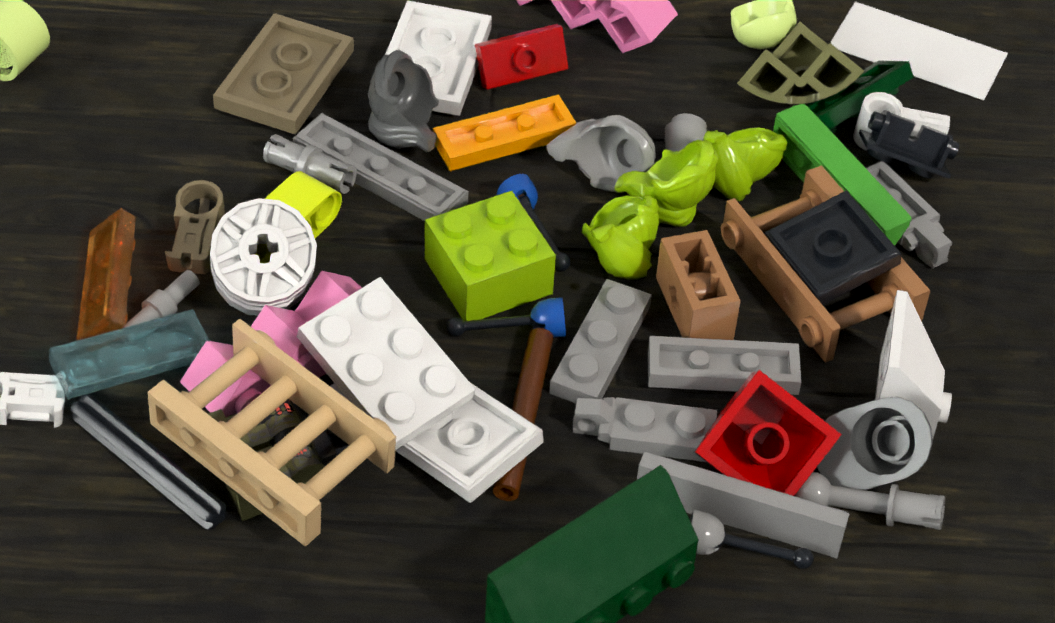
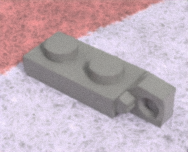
[866,161,952,268]
[573,397,717,462]

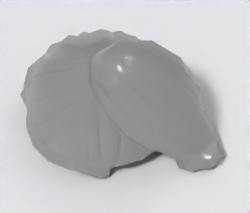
[547,115,656,193]

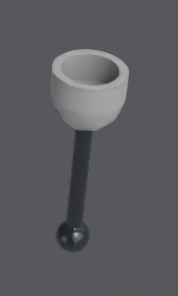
[690,509,814,569]

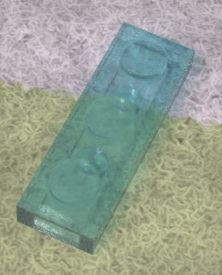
[49,309,210,399]

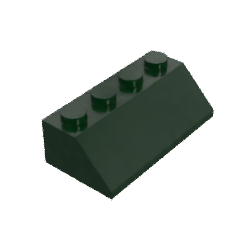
[485,465,699,623]

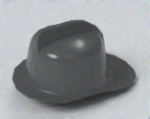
[817,397,933,490]

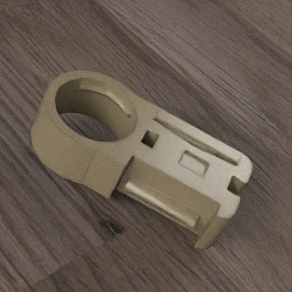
[165,180,225,274]

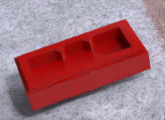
[475,24,569,90]

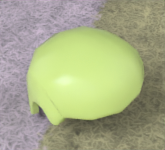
[731,0,796,50]

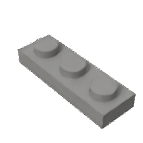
[549,279,652,403]
[648,336,801,395]

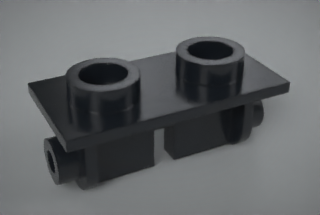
[859,110,959,179]

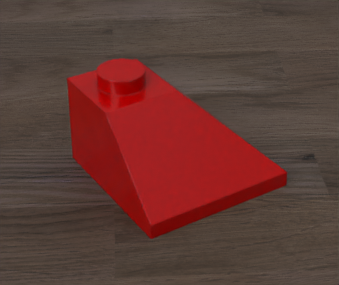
[694,370,842,496]

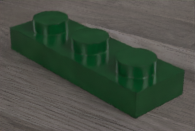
[806,61,914,133]

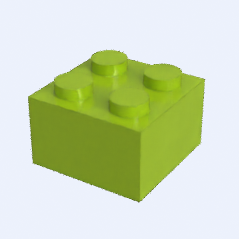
[425,191,556,321]

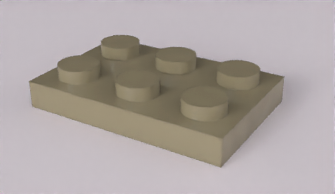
[213,13,354,135]

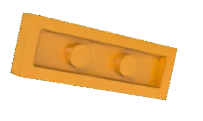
[433,94,576,171]

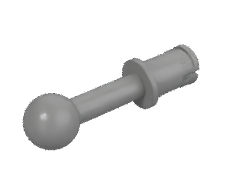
[795,472,945,530]

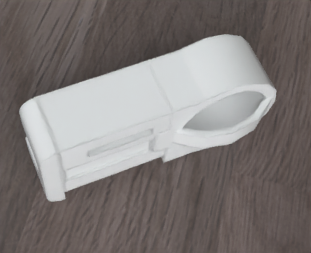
[0,372,65,428]

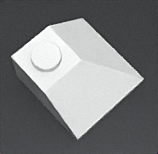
[875,290,952,440]

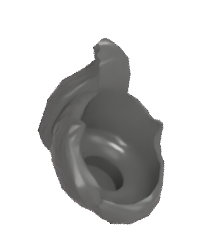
[368,50,439,152]

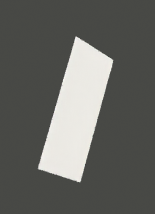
[830,2,1008,100]

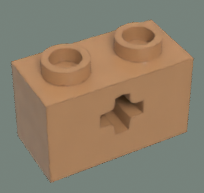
[656,230,740,340]

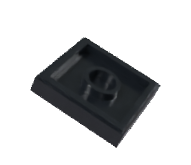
[765,190,901,305]

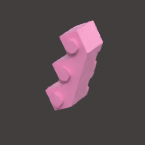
[516,0,678,54]
[180,271,362,417]

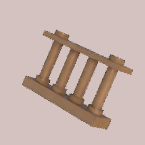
[721,165,930,363]

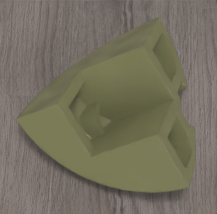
[737,22,865,104]

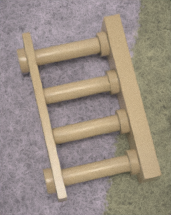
[148,319,396,547]

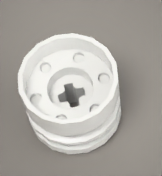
[210,198,317,316]

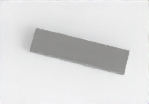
[293,113,468,221]
[637,452,850,558]

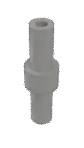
[118,270,200,345]

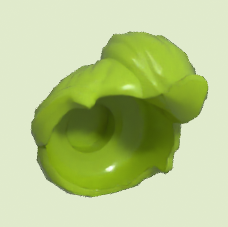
[702,127,787,201]
[614,140,719,227]
[582,195,659,280]

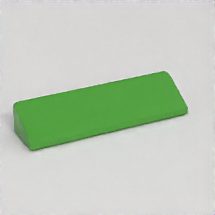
[773,104,912,246]

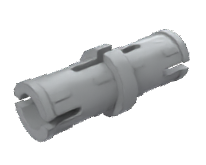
[263,134,357,194]

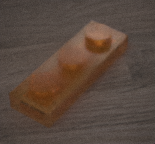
[76,208,136,350]

